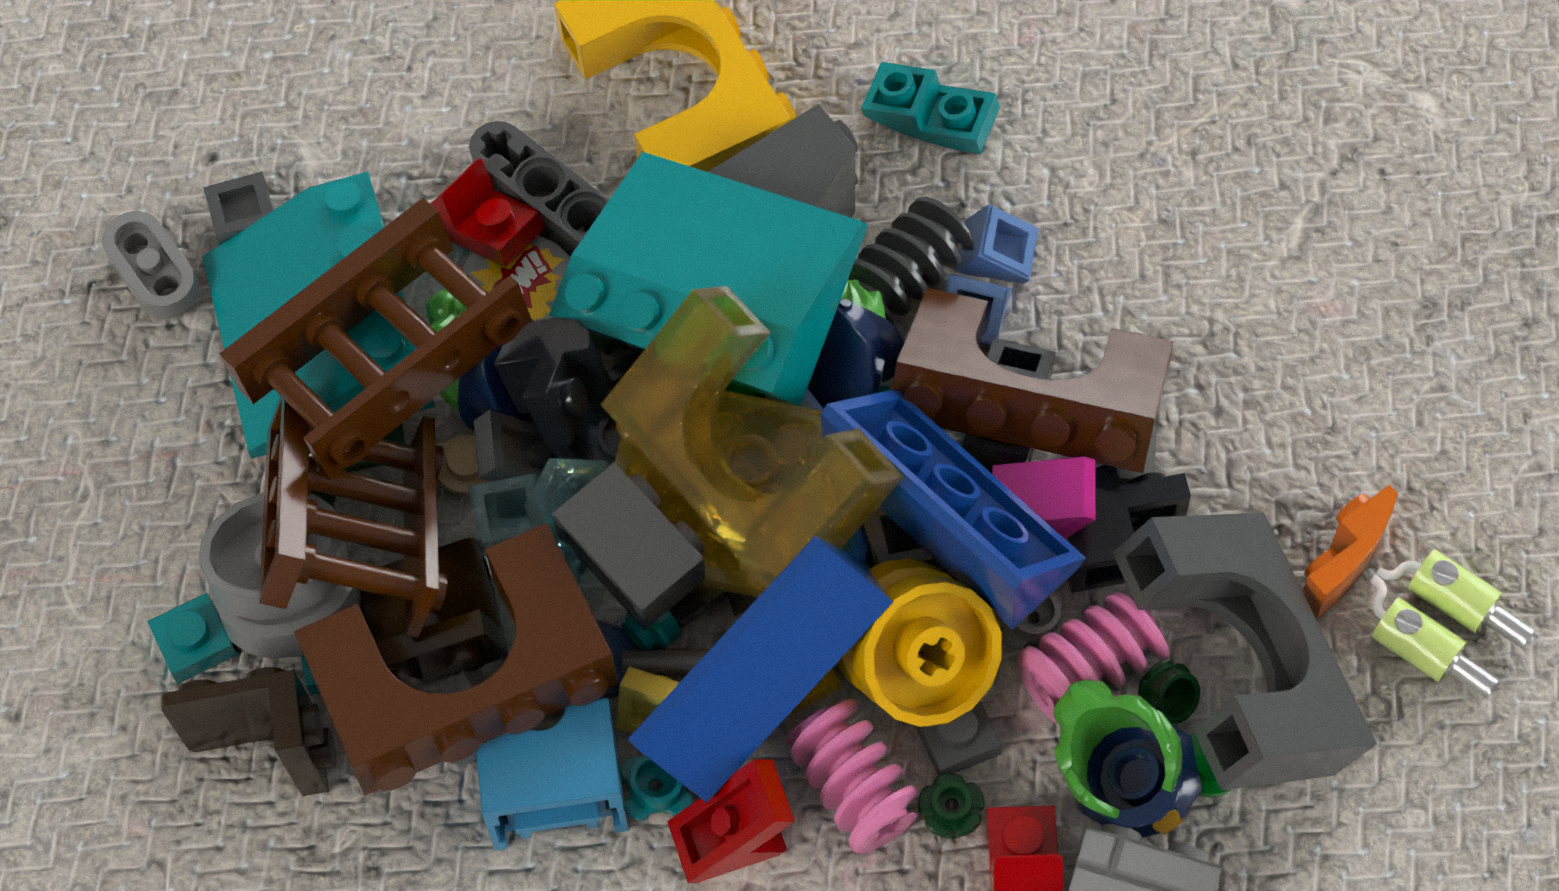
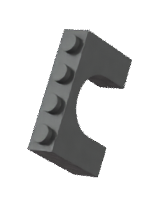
[1112,513,1377,790]

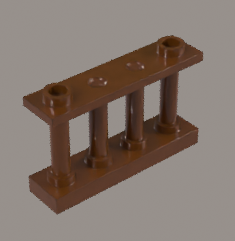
[219,198,532,481]
[259,388,447,638]

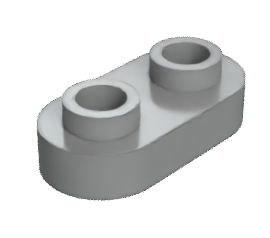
[102,211,199,319]

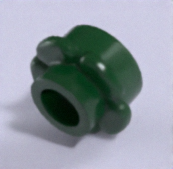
[1137,660,1200,724]
[918,773,985,839]

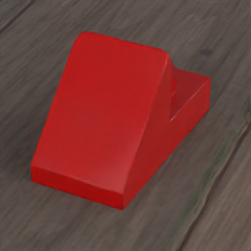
[431,158,546,267]
[667,759,795,883]
[986,806,1063,891]

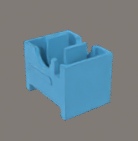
[476,698,629,851]

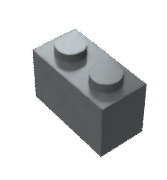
[552,462,706,630]

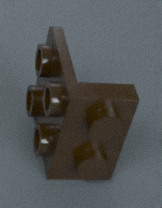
[361,538,509,689]
[161,667,337,796]

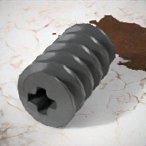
[848,197,974,326]

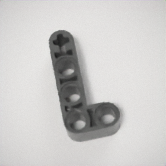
[469,121,609,257]

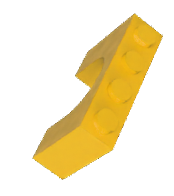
[554,0,796,172]

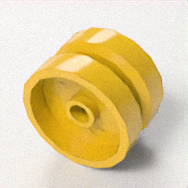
[837,558,1002,727]

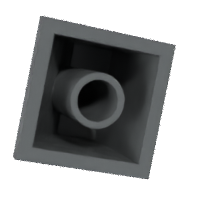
[708,104,858,218]

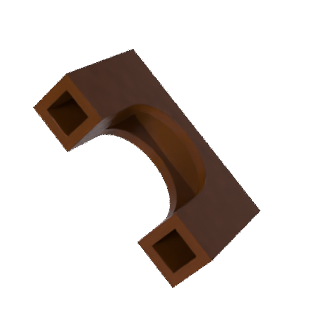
[892,288,1174,473]
[294,523,619,796]

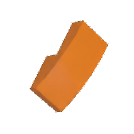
[1303,484,1398,620]

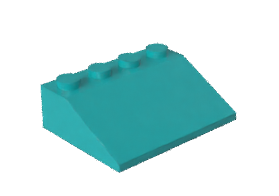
[549,151,868,407]
[202,171,435,459]

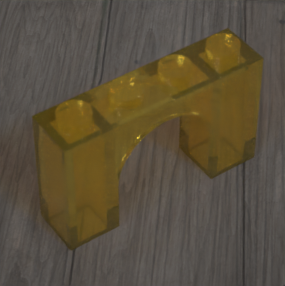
[601,286,904,591]

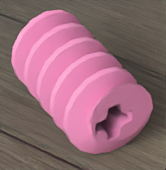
[1017,592,1170,724]
[786,699,918,854]

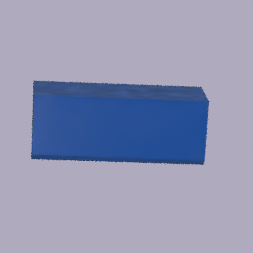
[821,389,1086,630]
[628,535,893,803]

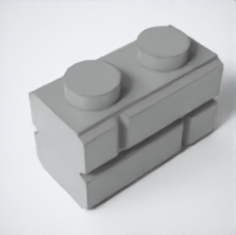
[1069,824,1222,891]

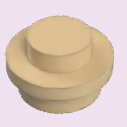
[438,435,494,497]

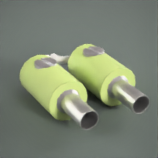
[1370,549,1535,698]

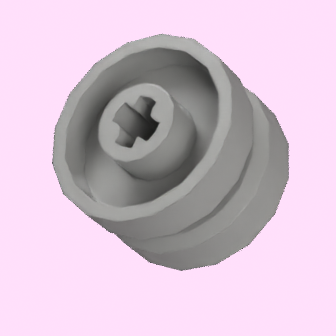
[198,492,361,659]

